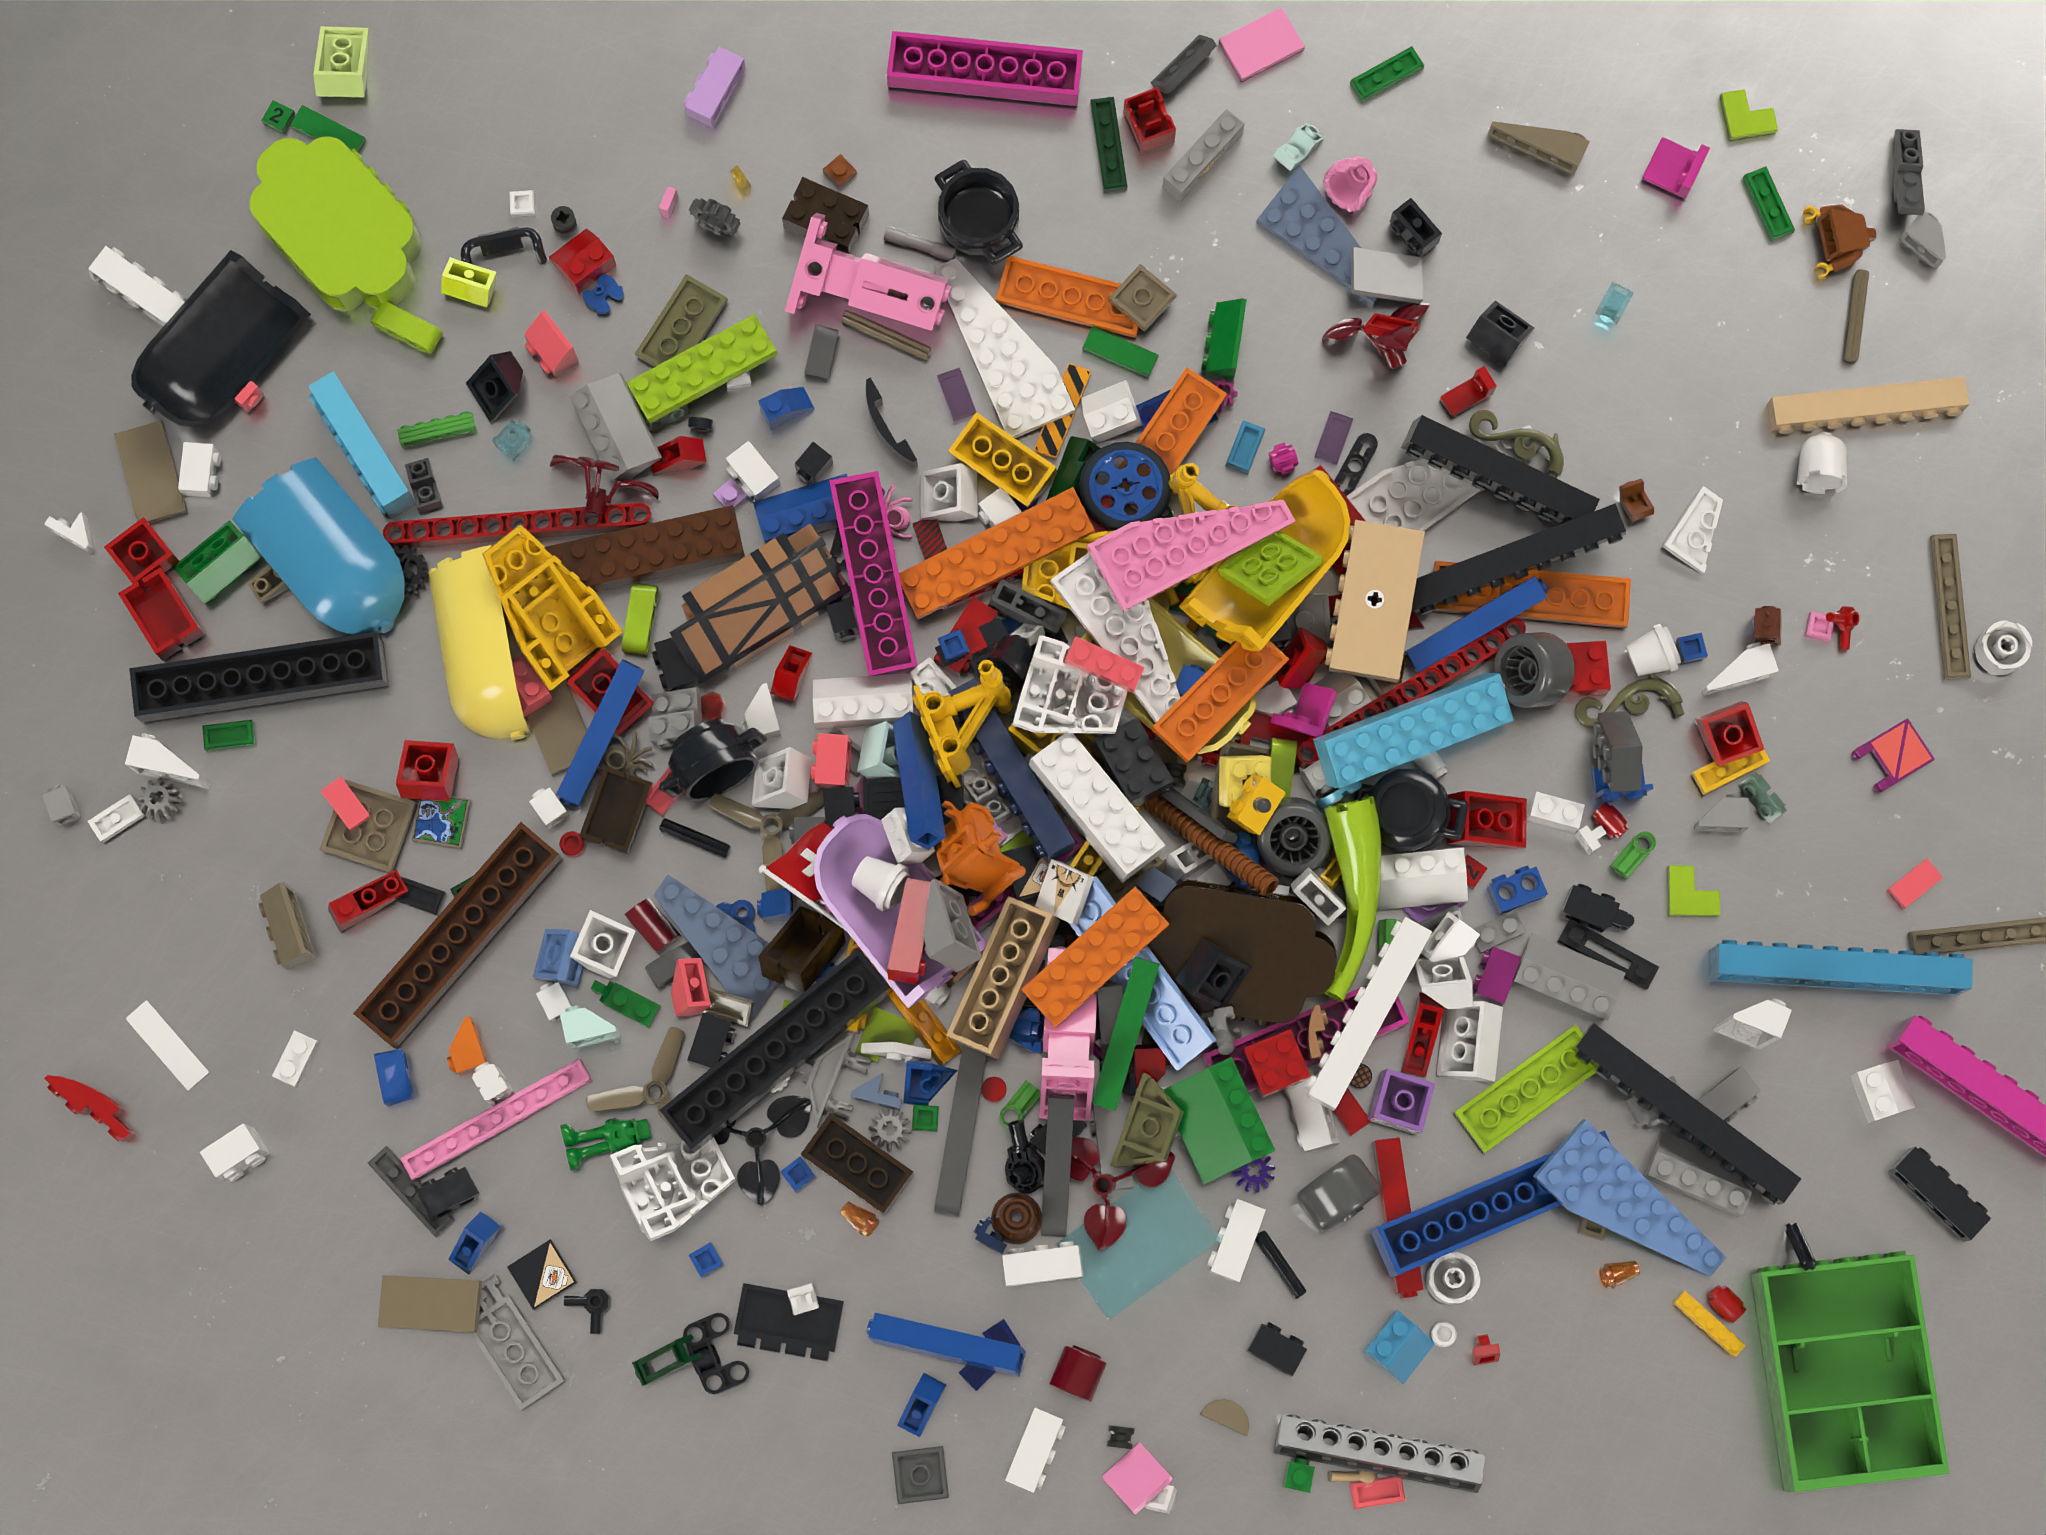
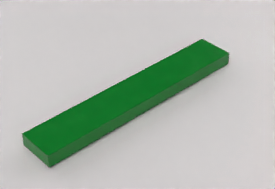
[1092,956,1160,1111]

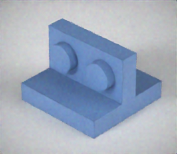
[533,929,583,987]

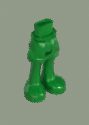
[560,1118,651,1171]

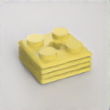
[1219,755,1271,807]

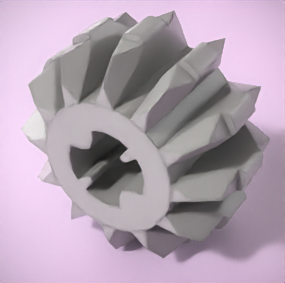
[137,778,181,821]
[868,1107,912,1151]

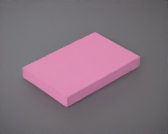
[1219,7,1305,81]

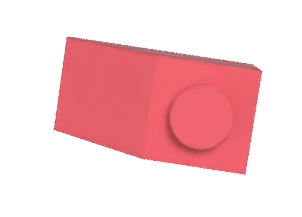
[671,958,711,1017]

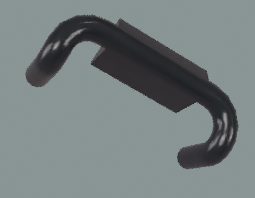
[461,227,547,264]

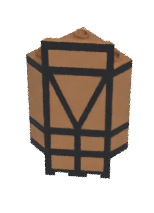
[669,524,851,684]

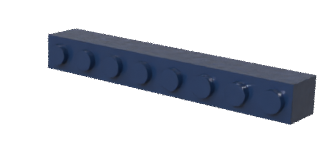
[949,678,1075,864]

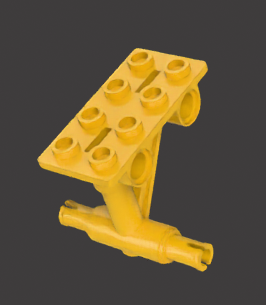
[1168,463,1255,586]
[912,660,1013,788]

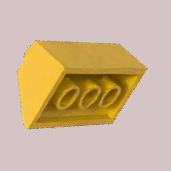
[948,412,1057,507]

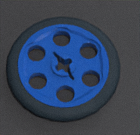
[1079,442,1172,530]

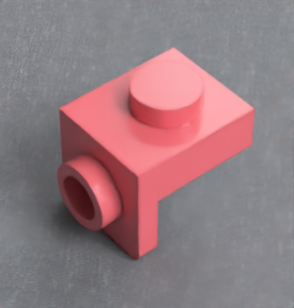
[235,381,264,413]

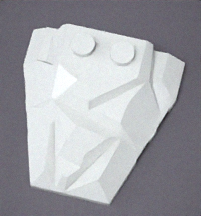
[1012,635,1128,734]
[610,1137,735,1241]

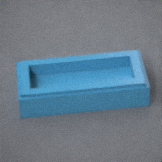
[1225,420,1265,475]

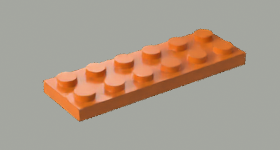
[995,256,1139,338]
[1115,367,1227,512]
[1151,640,1289,763]
[1021,887,1170,1028]

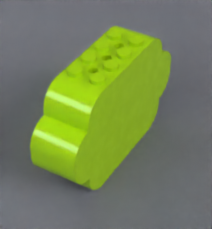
[249,137,421,311]

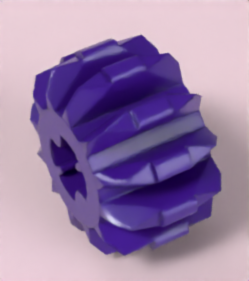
[1232,1156,1275,1193]

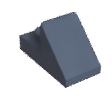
[1137,867,1177,906]
[850,1073,903,1111]

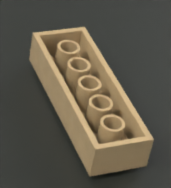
[946,896,1060,1060]

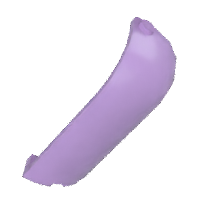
[814,814,987,1008]

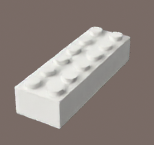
[1028,733,1166,883]

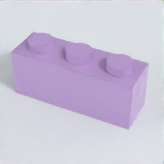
[684,46,746,128]

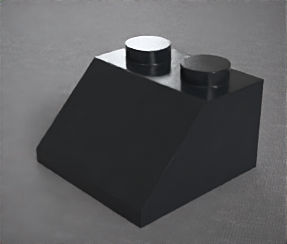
[1466,300,1535,365]
[1175,938,1252,1008]

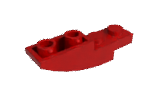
[44,1075,136,1142]

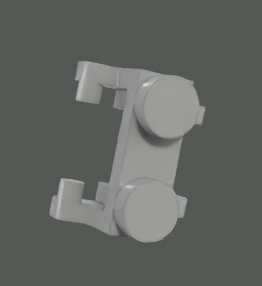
[1199,1006,1242,1055]

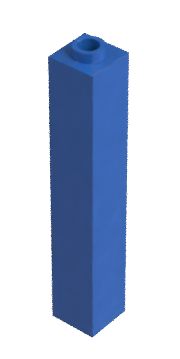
[1404,576,1548,673]
[556,659,645,807]
[893,711,946,850]
[867,1313,1026,1377]

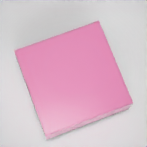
[659,187,679,219]
[1805,611,1834,642]

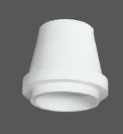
[1626,624,1681,676]
[852,856,910,912]

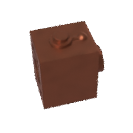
[1753,606,1782,645]

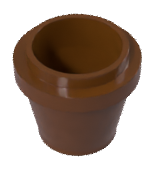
[991,1193,1042,1244]

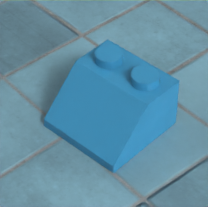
[1363,1310,1435,1384]

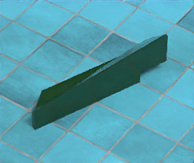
[1046,436,1101,506]

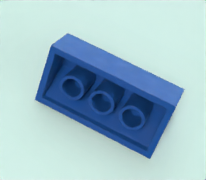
[753,474,847,544]

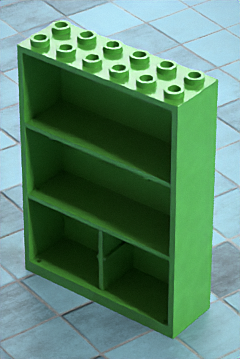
[1751,1251,1950,1492]

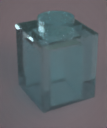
[1595,281,1634,325]

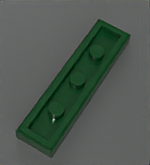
[1090,97,1128,192]

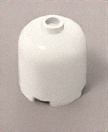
[1797,432,1848,494]

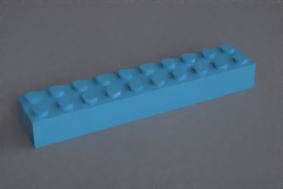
[1709,940,1973,995]

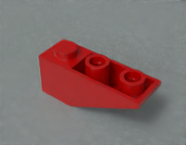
[328,869,408,932]

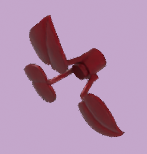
[1322,303,1430,368]
[550,455,659,516]
[1070,1137,1175,1250]

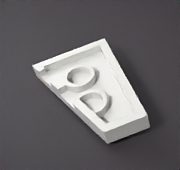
[1662,486,1723,575]

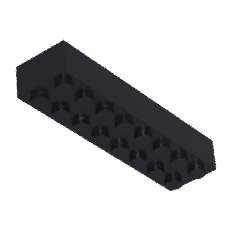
[1401,415,1600,524]

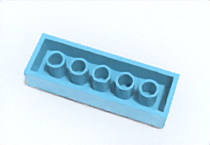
[308,371,416,519]

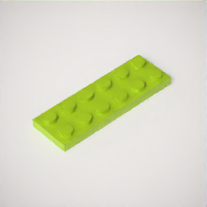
[626,314,778,424]
[1454,1024,1597,1154]

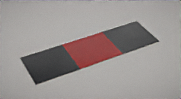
[935,618,1008,667]

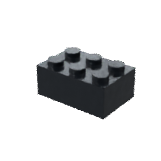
[1090,717,1174,808]

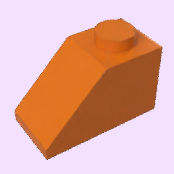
[447,1016,487,1076]

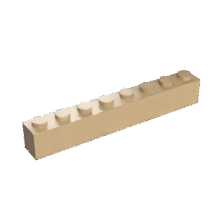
[1767,377,1969,434]

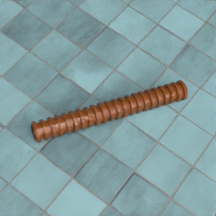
[1143,795,1278,897]

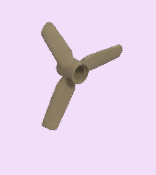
[709,788,824,892]
[586,1027,684,1140]

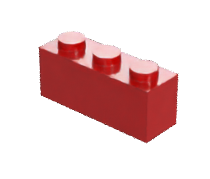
[934,596,998,678]

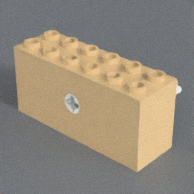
[1325,520,1425,683]

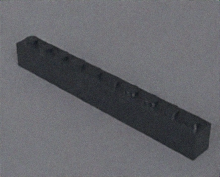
[1410,503,1626,619]
[1572,1023,1802,1205]

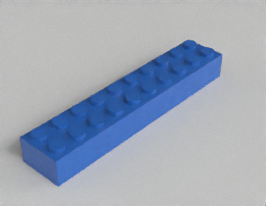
[1370,1130,1611,1277]

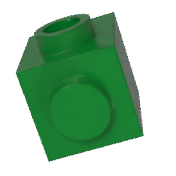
[1282,1458,1315,1493]

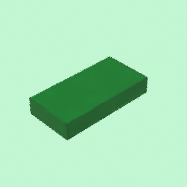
[202,719,256,751]

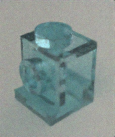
[492,420,533,461]

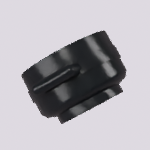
[934,159,1023,265]
[659,719,767,802]
[1354,769,1468,854]

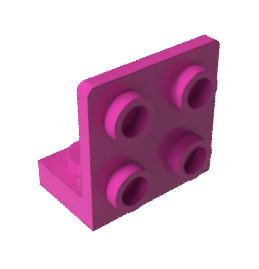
[1642,137,1710,199]
[1270,683,1337,737]

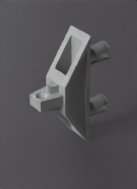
[795,1033,872,1128]

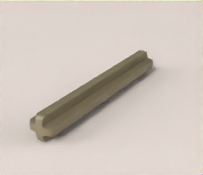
[1844,269,1869,362]
[841,310,931,360]

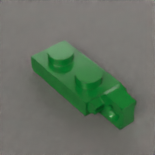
[590,980,661,1028]

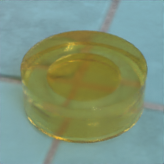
[730,165,751,190]

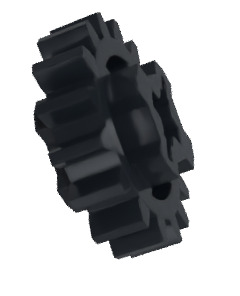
[394,544,429,598]

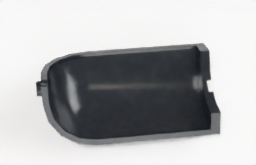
[131,250,311,427]

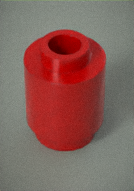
[1592,802,1629,838]
[1708,1285,1747,1323]

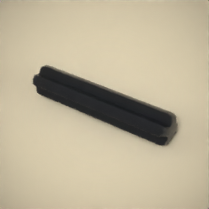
[659,818,730,857]
[1786,1222,1816,1271]
[1255,1230,1306,1299]

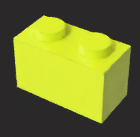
[441,257,496,307]

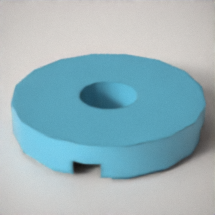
[1315,781,1362,810]

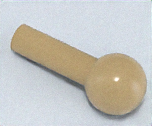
[1329,1470,1377,1487]

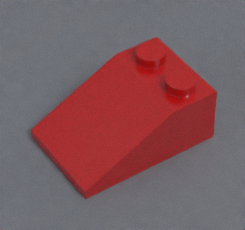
[567,647,654,736]
[1447,791,1527,848]

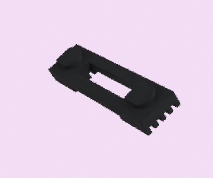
[1558,919,1659,990]

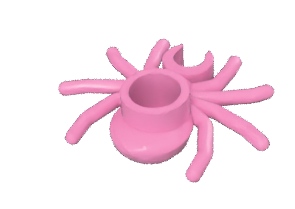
[884,485,913,551]

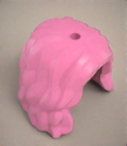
[1323,156,1377,213]

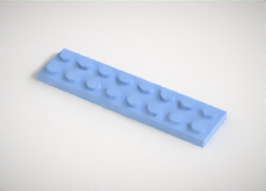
[1069,876,1217,1071]

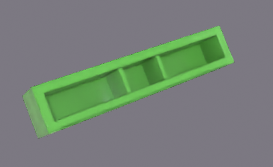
[397,411,477,448]

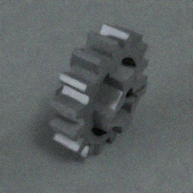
[689,198,741,235]

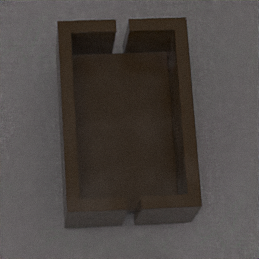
[782,177,869,254]
[579,766,653,854]
[758,906,846,993]

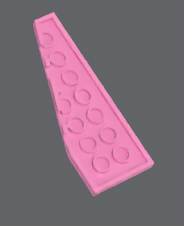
[1087,500,1295,612]

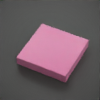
[1102,1442,1174,1515]

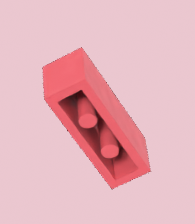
[1064,636,1145,693]

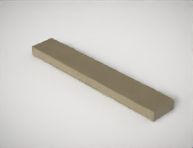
[1930,534,1971,680]
[1908,917,2046,955]

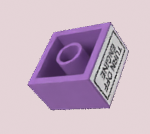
[1368,1069,1435,1135]

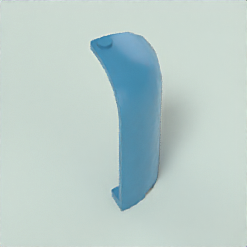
[232,458,405,635]

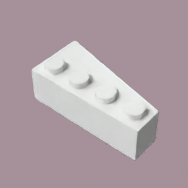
[88,246,187,326]

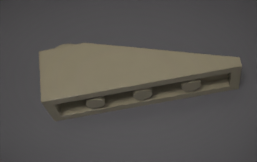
[1488,121,1590,174]

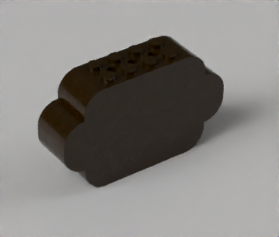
[1147,880,1336,1025]

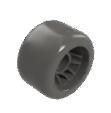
[1493,632,1575,708]
[1255,797,1332,876]
[1297,1154,1381,1232]

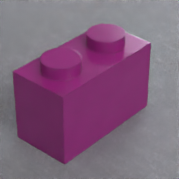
[1472,946,1521,1006]

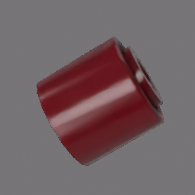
[1049,1345,1107,1402]

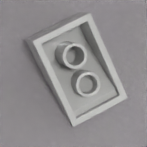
[923,879,982,972]

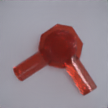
[701,692,725,720]

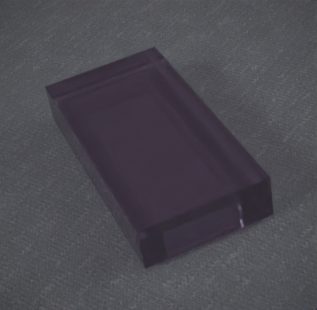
[937,368,976,422]
[1314,411,1353,465]

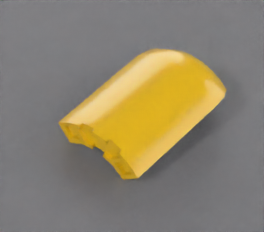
[1179,470,1350,651]

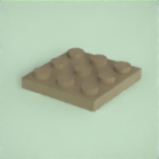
[319,780,417,873]

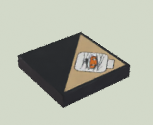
[1002,843,1050,900]
[507,1239,578,1311]

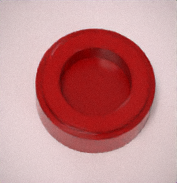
[559,831,585,857]
[981,1076,1007,1103]

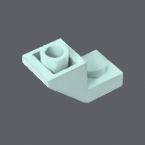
[1273,123,1324,171]

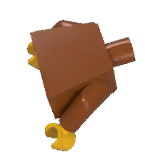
[1803,204,1877,280]

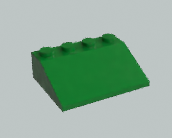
[1164,1057,1275,1184]

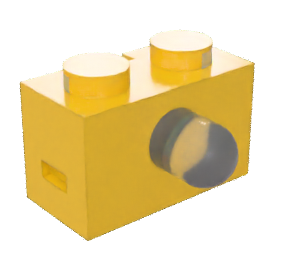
[1227,774,1286,835]

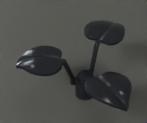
[714,1095,812,1205]

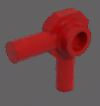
[1826,606,1859,649]

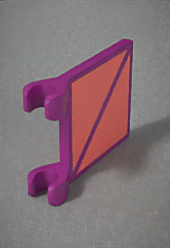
[1852,718,1935,793]

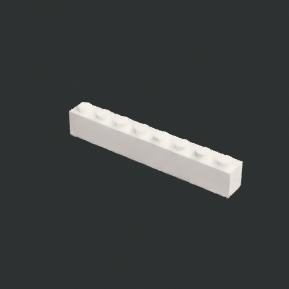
[1306,917,1432,1111]

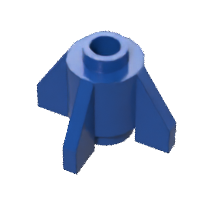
[1009,1008,1044,1053]

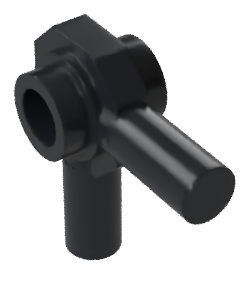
[564,1289,609,1334]

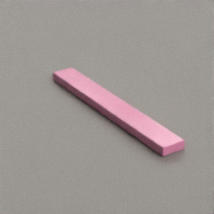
[400,1058,592,1181]

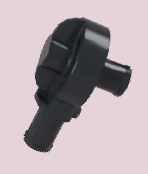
[1005,1120,1045,1194]

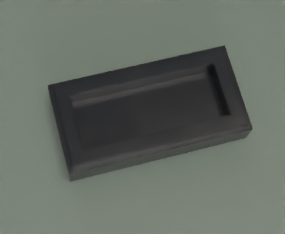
[395,876,446,916]

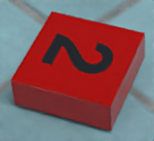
[1465,854,1488,889]

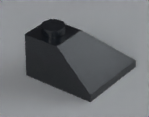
[466,351,523,423]

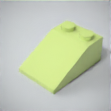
[313,26,369,98]

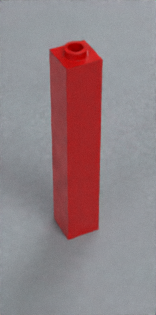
[1372,1137,1424,1298]

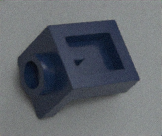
[973,1217,1007,1255]

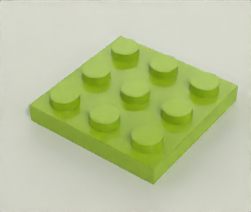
[1218,531,1323,606]

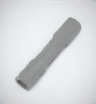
[884,226,956,261]

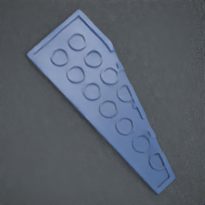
[1533,1119,1727,1276]

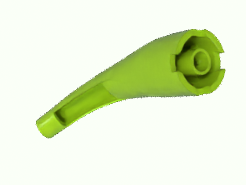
[1324,796,1381,1002]

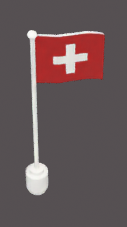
[758,822,951,1005]

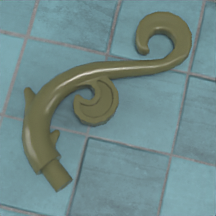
[1469,410,1564,478]
[1575,673,1684,727]

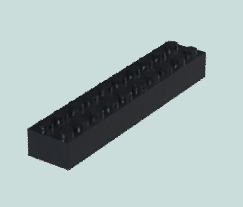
[129,632,388,722]
[660,949,893,1152]

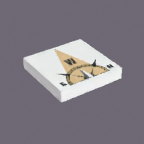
[1035,859,1094,925]

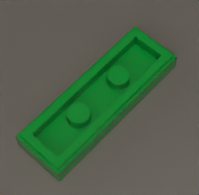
[1350,46,1424,102]
[290,105,366,152]
[1743,166,1795,241]
[1082,326,1159,378]

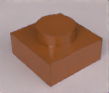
[823,154,857,189]

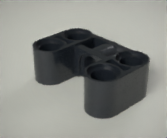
[683,1313,751,1395]

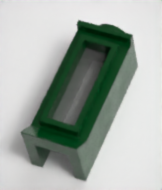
[632,1334,702,1386]

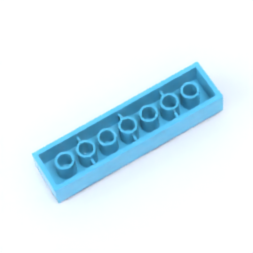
[1313,672,1514,788]

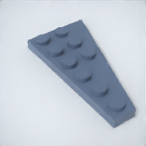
[1256,165,1378,305]
[653,875,777,1020]

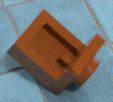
[1619,478,1654,522]

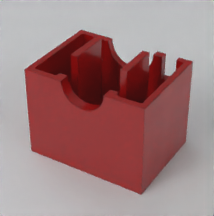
[1123,87,1176,155]

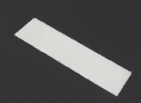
[125,1000,209,1091]

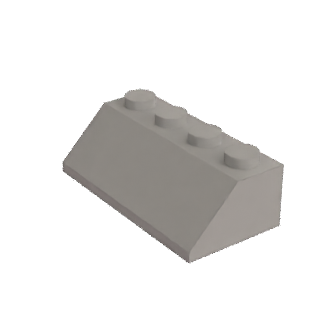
[570,373,662,482]
[1513,933,1625,1021]
[1643,1130,1753,1217]

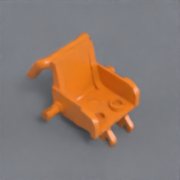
[936,801,1026,916]

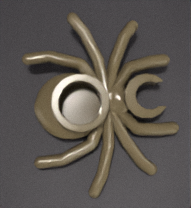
[596,731,653,780]

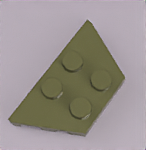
[1110,1073,1184,1168]

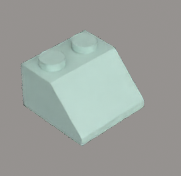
[857,721,901,780]
[560,1005,621,1049]

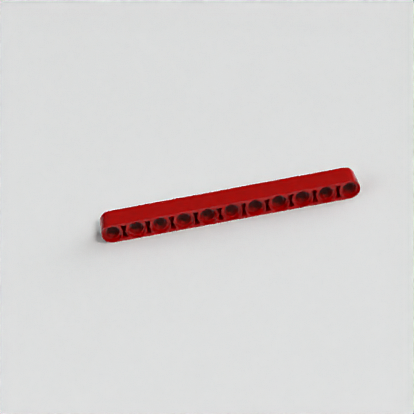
[383,503,653,549]
[1295,618,1526,769]

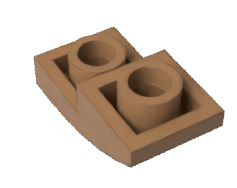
[1307,1005,1328,1061]

